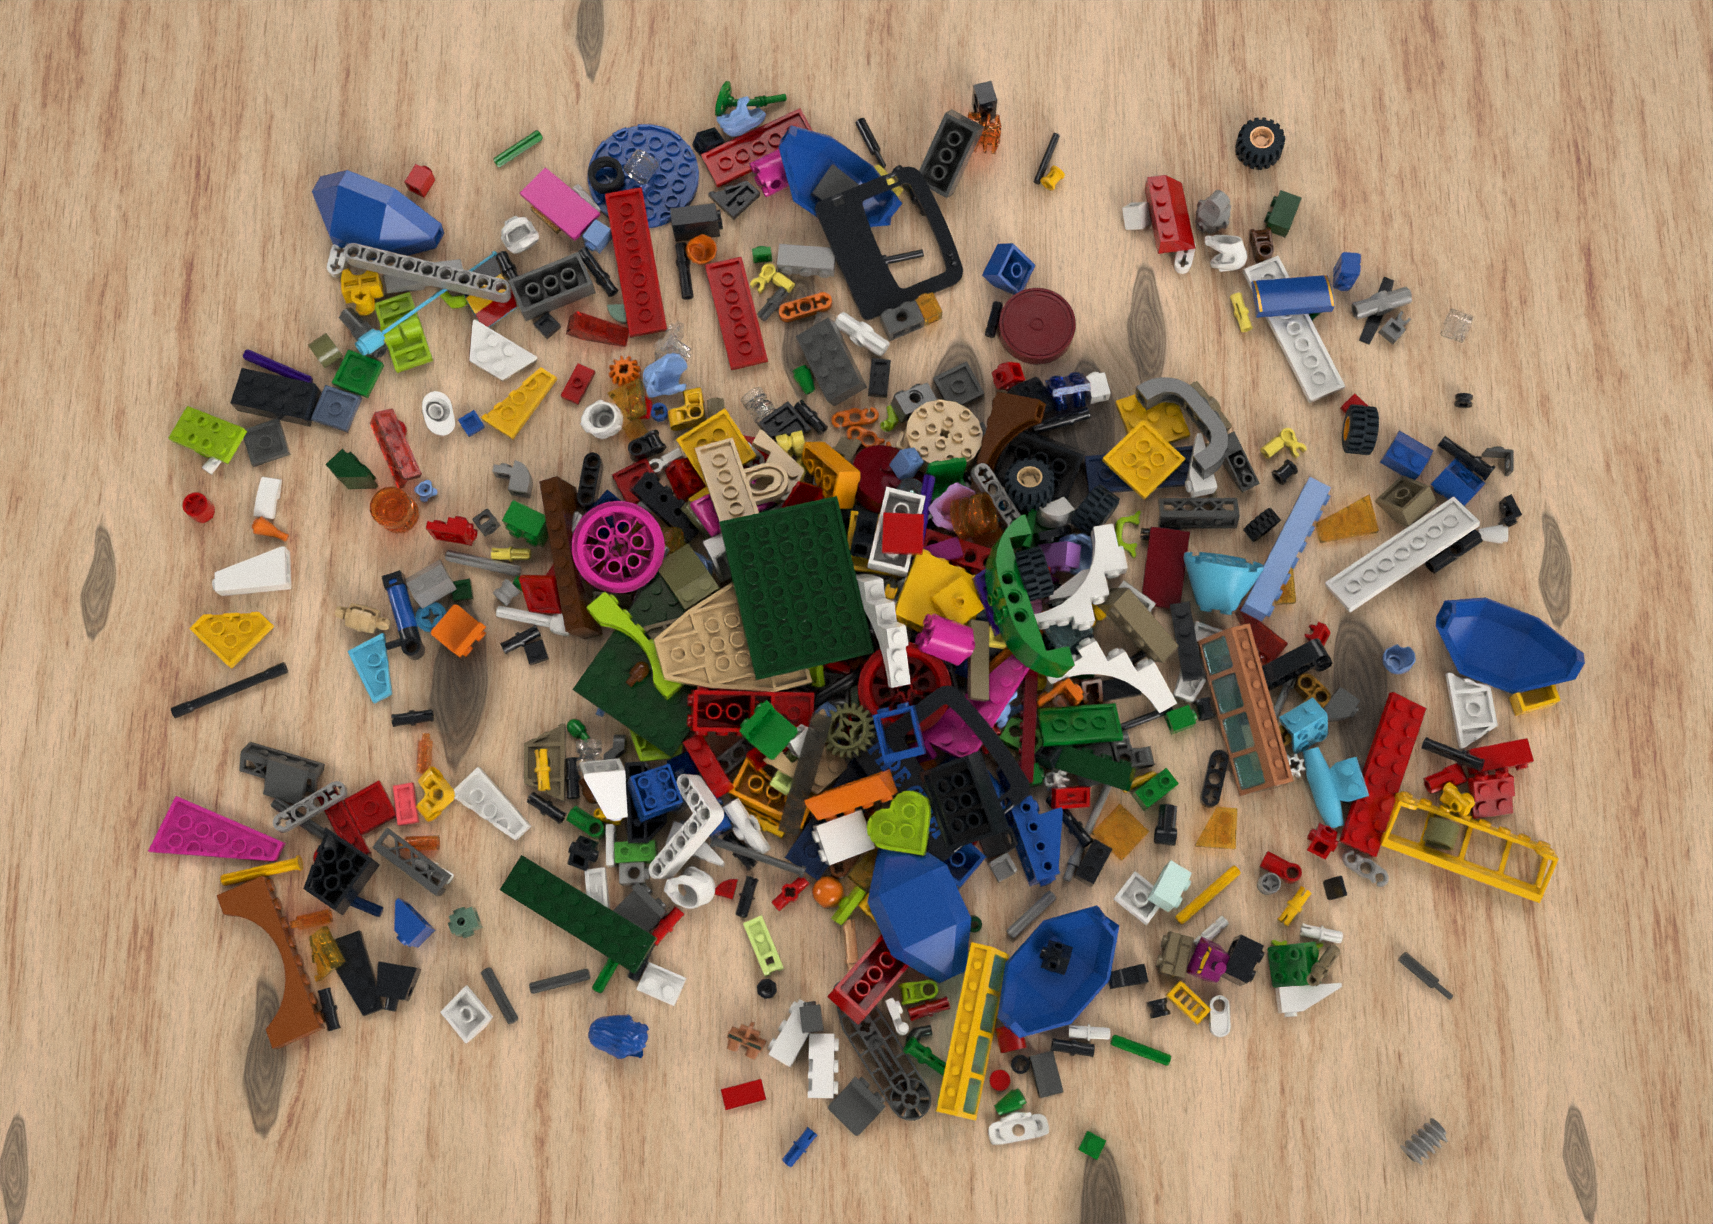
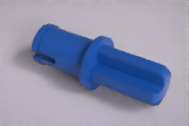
[782,1127,818,1167]

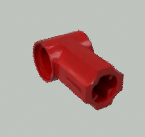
[1423,763,1468,794]
[1259,851,1302,884]

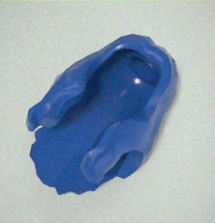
[588,1014,649,1059]

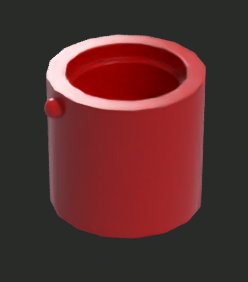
[182,492,215,523]
[995,1026,1027,1053]

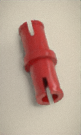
[651,906,685,946]
[907,996,951,1022]

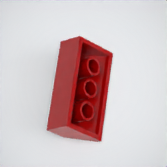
[1145,175,1196,254]

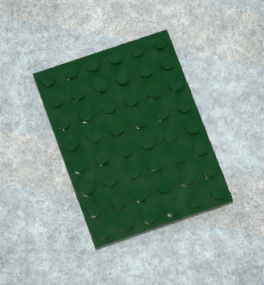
[719,496,874,680]
[572,571,715,758]

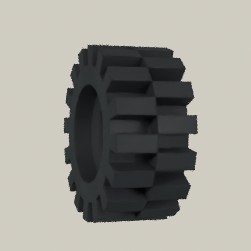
[1243,507,1281,542]

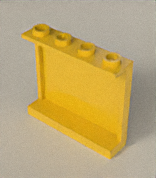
[895,549,981,633]

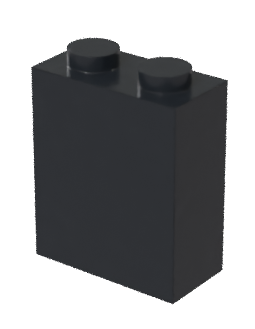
[670,203,723,242]

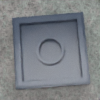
[311,385,362,433]

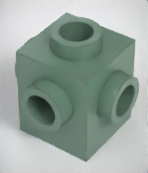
[448,907,483,938]

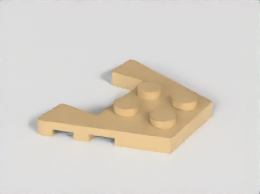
[750,429,805,503]
[763,709,847,794]

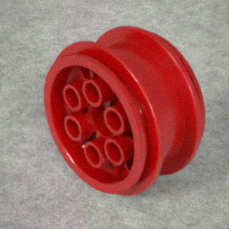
[858,642,951,735]

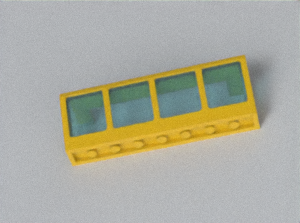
[935,942,1010,1121]

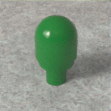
[566,719,591,743]

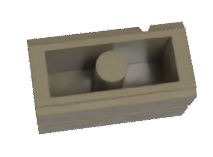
[1156,931,1194,979]

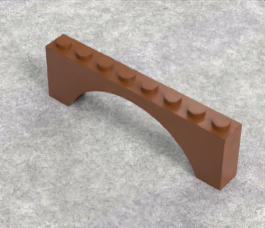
[217,875,325,1049]

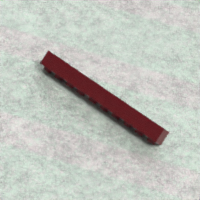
[1018,669,1038,784]

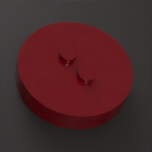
[998,288,1076,365]
[852,445,924,514]

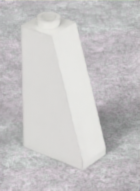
[212,546,291,596]

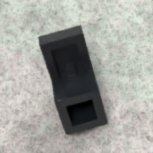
[850,510,879,559]

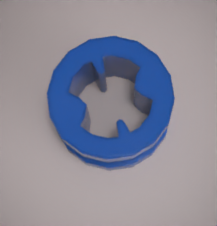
[651,403,668,422]

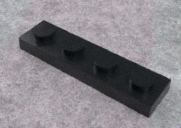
[1170,601,1203,682]

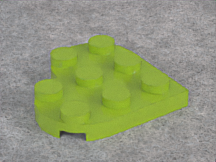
[867,790,931,856]

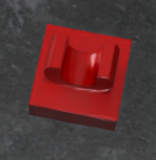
[1304,622,1331,646]

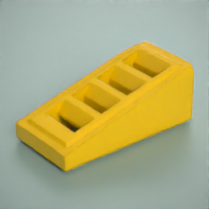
[1165,980,1212,1025]

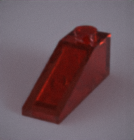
[566,311,629,347]
[1235,606,1288,664]

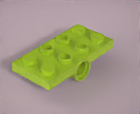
[375,292,433,373]
[168,406,247,464]

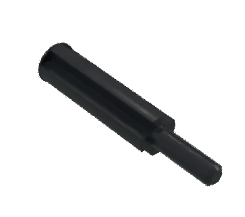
[855,118,886,169]

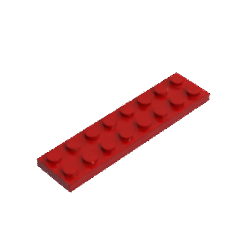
[605,187,668,338]
[1339,692,1427,857]

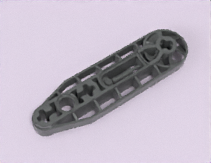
[833,981,931,1121]

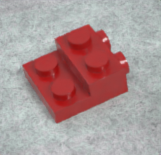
[425,516,478,546]
[1468,771,1515,819]

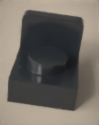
[692,127,724,157]
[1498,494,1522,527]

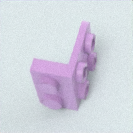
[928,483,977,534]

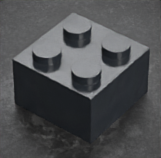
[1221,934,1265,986]

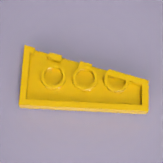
[481,367,558,440]

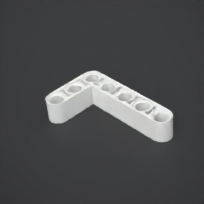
[649,774,724,879]

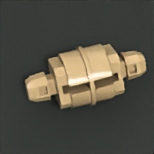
[335,603,391,634]

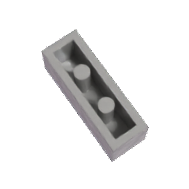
[777,244,836,278]

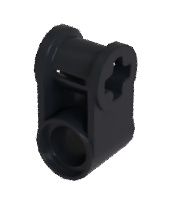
[628,430,667,462]

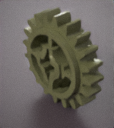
[820,703,877,760]

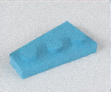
[347,633,392,704]

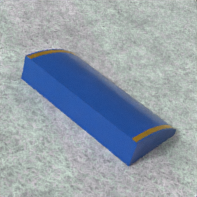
[1251,275,1335,318]

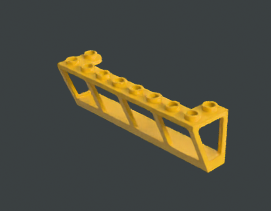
[1380,791,1559,903]

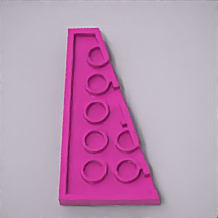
[921,654,1030,758]
[148,796,286,862]

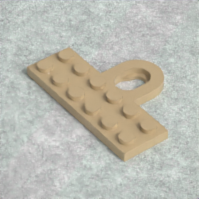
[695,437,789,522]

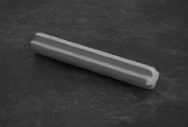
[445,550,521,577]

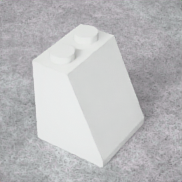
[579,758,628,821]

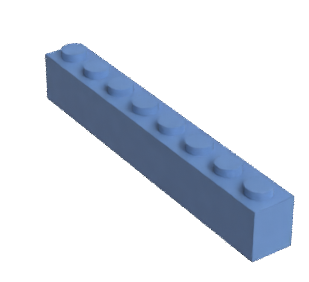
[1240,477,1331,622]

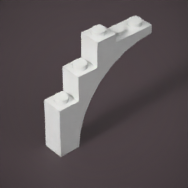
[1034,524,1124,631]
[856,573,911,688]
[1046,637,1177,713]

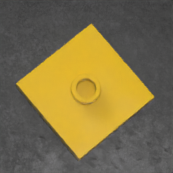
[930,576,984,624]

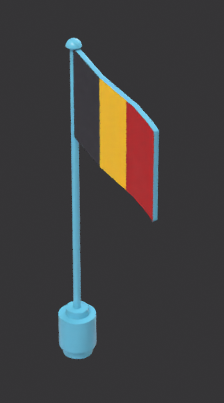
[355,251,517,356]

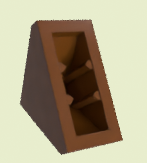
[1079,677,1103,705]

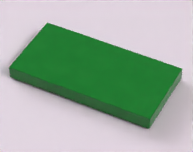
[1036,703,1123,746]

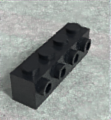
[629,472,699,542]

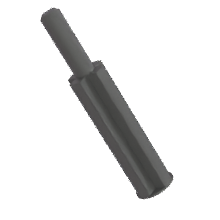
[1398,952,1453,1000]

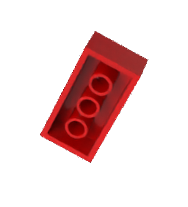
[827,934,909,1025]

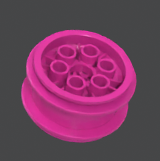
[572,501,665,593]

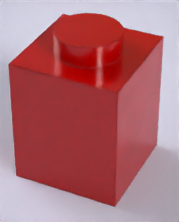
[404,164,435,198]

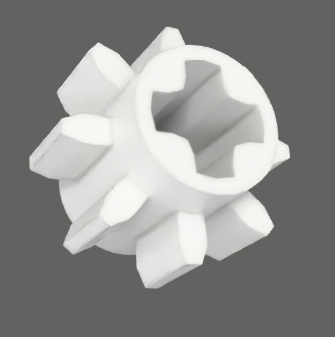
[1287,754,1306,778]
[1044,768,1070,792]

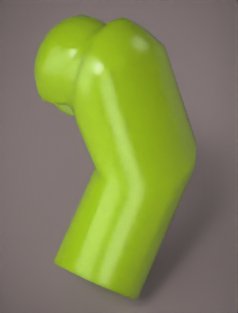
[440,291,468,309]
[880,405,899,432]

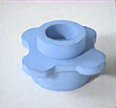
[414,480,437,502]

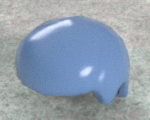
[1382,644,1416,675]

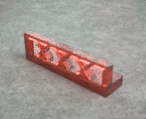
[370,408,422,489]

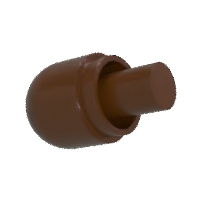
[625,661,650,687]
[579,778,598,804]

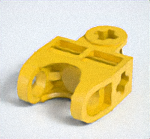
[341,268,384,316]

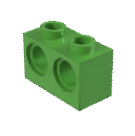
[1000,717,1042,759]
[614,840,658,866]

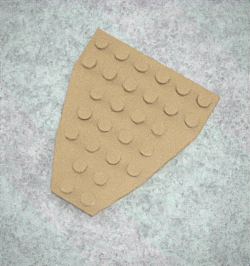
[653,582,812,692]

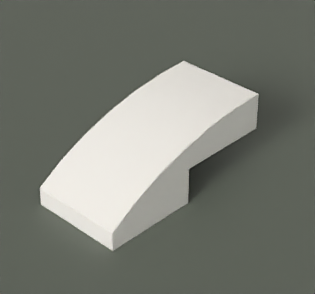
[253,477,282,519]

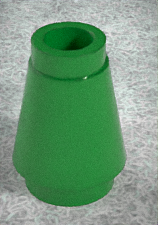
[792,365,816,395]
[994,1088,1027,1116]

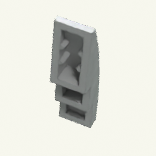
[383,259,463,293]

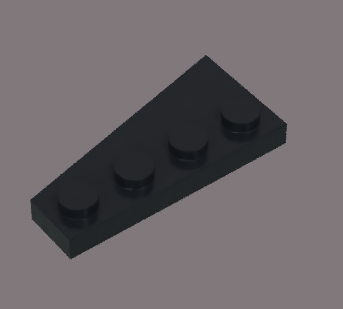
[320,930,384,1016]

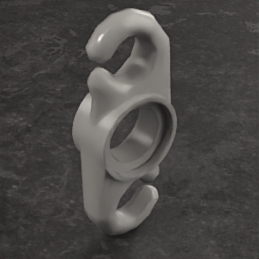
[1342,849,1389,887]

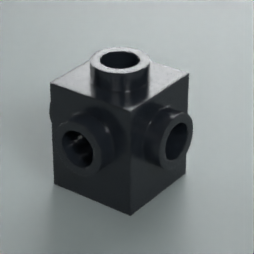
[568,835,599,871]
[1039,940,1073,975]

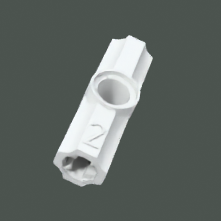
[835,312,890,357]
[722,797,771,854]

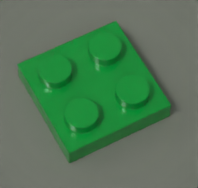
[332,349,384,398]

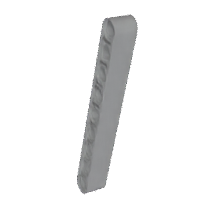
[344,243,511,303]

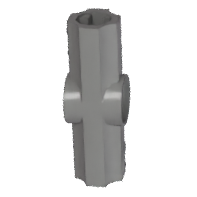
[1351,286,1412,320]

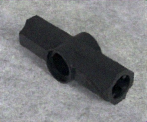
[1425,529,1483,574]

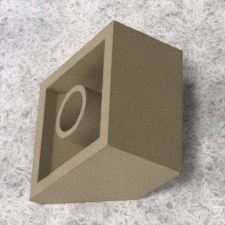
[1375,475,1437,527]

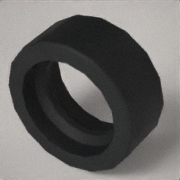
[588,156,625,194]

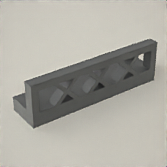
[1158,498,1240,529]
[239,742,325,793]
[372,828,452,896]

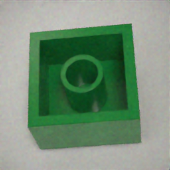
[502,500,549,547]

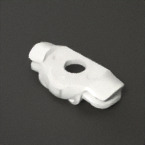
[988,1111,1049,1145]

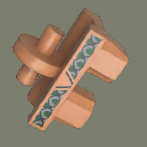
[726,1021,767,1060]

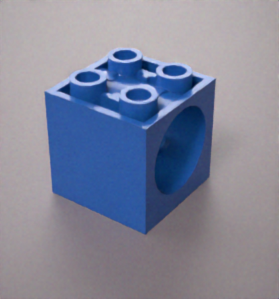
[627,763,683,822]

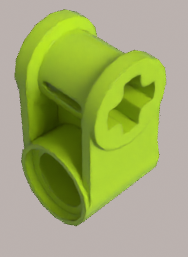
[898,980,938,1005]

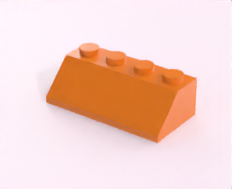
[804,769,898,822]

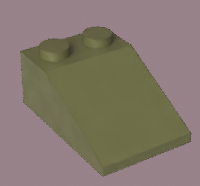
[658,544,720,612]

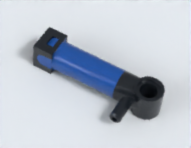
[381,570,425,660]

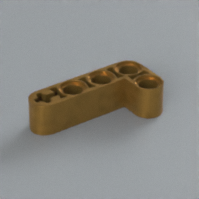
[1279,673,1331,747]

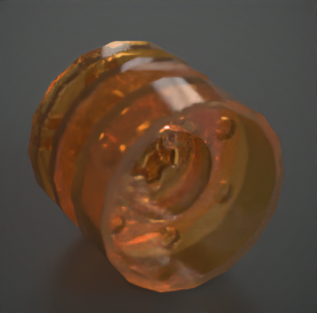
[968,111,1002,155]
[370,486,419,534]
[950,492,998,540]

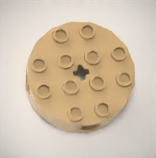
[903,400,983,474]

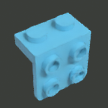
[1279,697,1328,754]

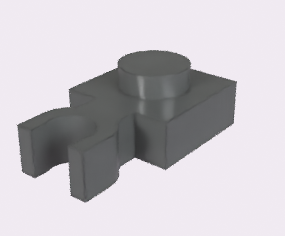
[1378,311,1411,345]

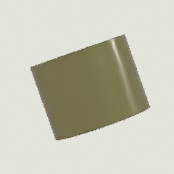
[308,333,343,368]
[1423,817,1460,850]

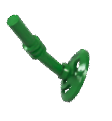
[715,81,787,117]

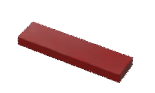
[317,787,371,856]

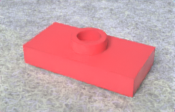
[393,782,419,826]

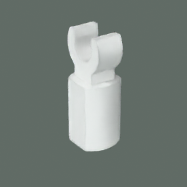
[649,448,684,475]

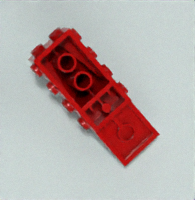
[687,686,814,736]

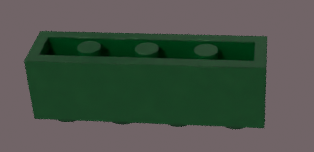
[1054,744,1136,792]

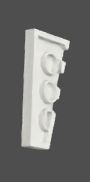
[1173,621,1223,703]

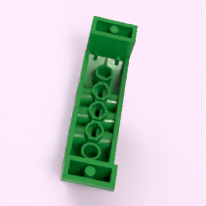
[985,515,1075,678]

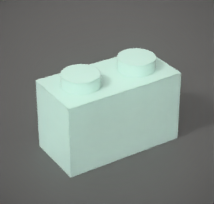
[1147,860,1192,912]

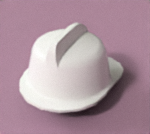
[422,391,455,436]

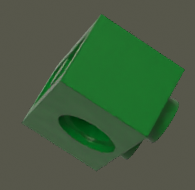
[1132,768,1179,811]

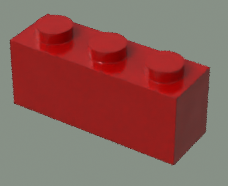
[683,735,734,798]
[1467,738,1534,776]

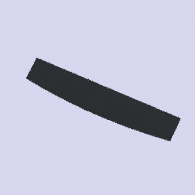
[1359,277,1394,344]

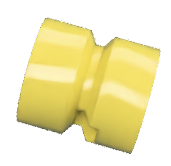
[775,430,805,457]

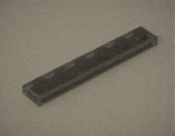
[778,712,833,836]

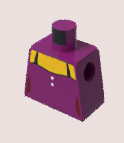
[1186,936,1229,983]

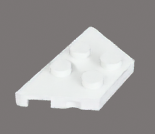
[469,319,538,381]
[1445,673,1498,750]

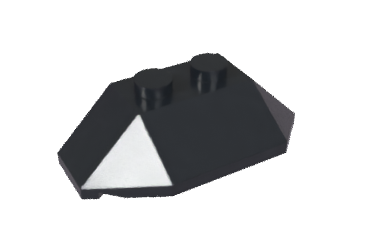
[624,762,667,844]

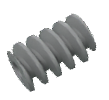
[1400,1118,1448,1165]

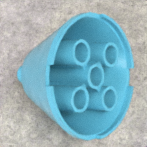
[1183,552,1264,615]

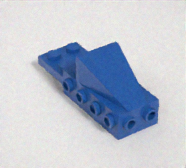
[996,766,1063,887]

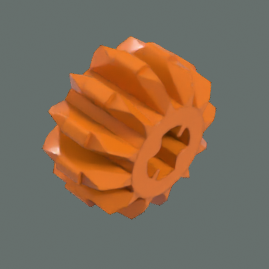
[608,356,641,388]

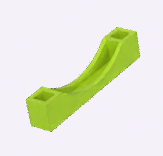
[587,592,685,700]

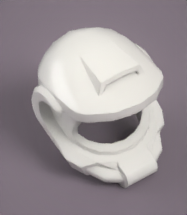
[501,216,539,254]
[1205,235,1247,272]
[580,400,623,439]
[664,866,716,909]

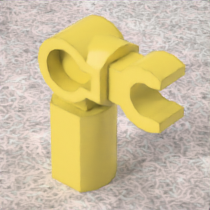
[750,263,795,294]
[1260,428,1307,459]

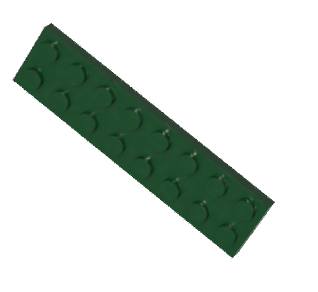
[500,855,658,974]

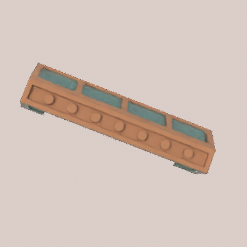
[1197,623,1294,796]

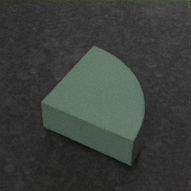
[607,304,627,324]

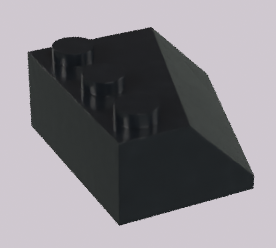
[303,827,380,916]

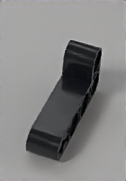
[1262,639,1333,691]

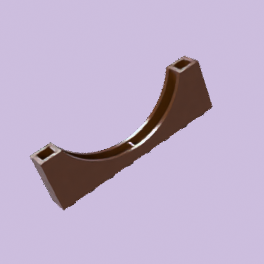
[956,392,1046,549]
[539,476,603,640]

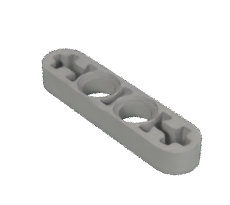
[971,463,1021,529]
[273,781,348,833]

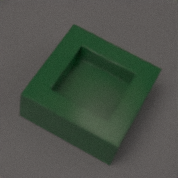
[452,578,474,602]

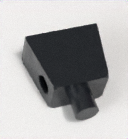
[376,961,421,1012]

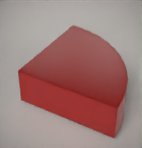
[714,879,738,900]

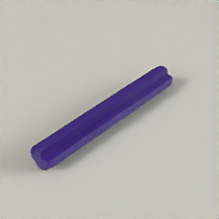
[243,349,313,383]

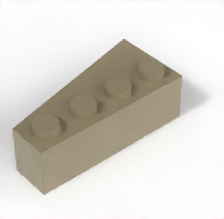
[1097,588,1179,663]

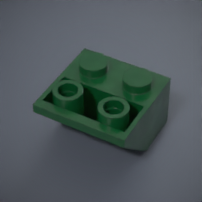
[325,448,378,489]

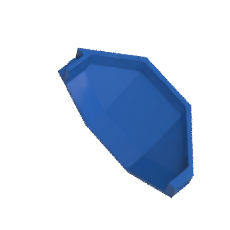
[779,125,902,227]
[312,170,444,261]
[1436,597,1585,694]
[867,848,971,984]
[997,905,1120,1038]

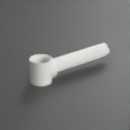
[496,606,569,636]

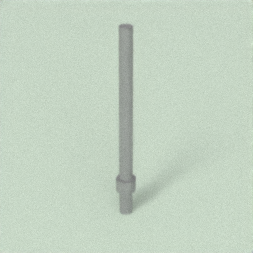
[1063,784,1112,882]

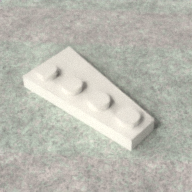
[454,767,532,840]

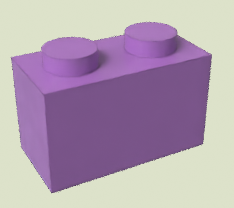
[1038,541,1081,574]

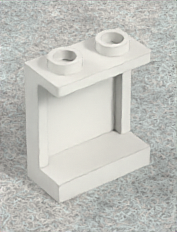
[812,809,875,865]

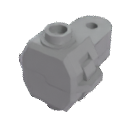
[1195,190,1231,234]

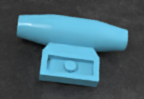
[1303,747,1369,828]

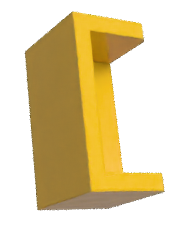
[1509,684,1561,716]

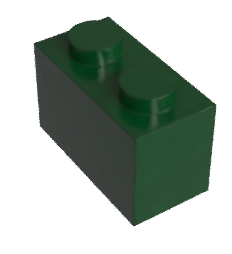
[1264,190,1302,238]

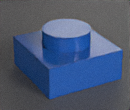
[458,410,485,437]

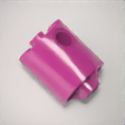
[749,149,789,198]
[915,614,975,665]

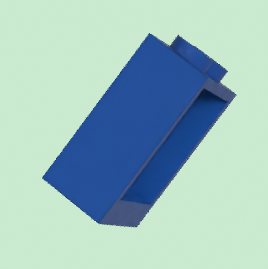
[872,702,926,764]

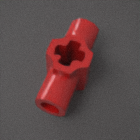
[771,877,809,912]

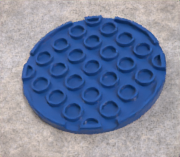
[588,124,699,228]

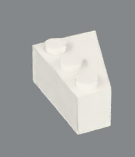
[808,1033,839,1098]

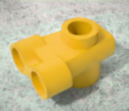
[1439,782,1475,816]

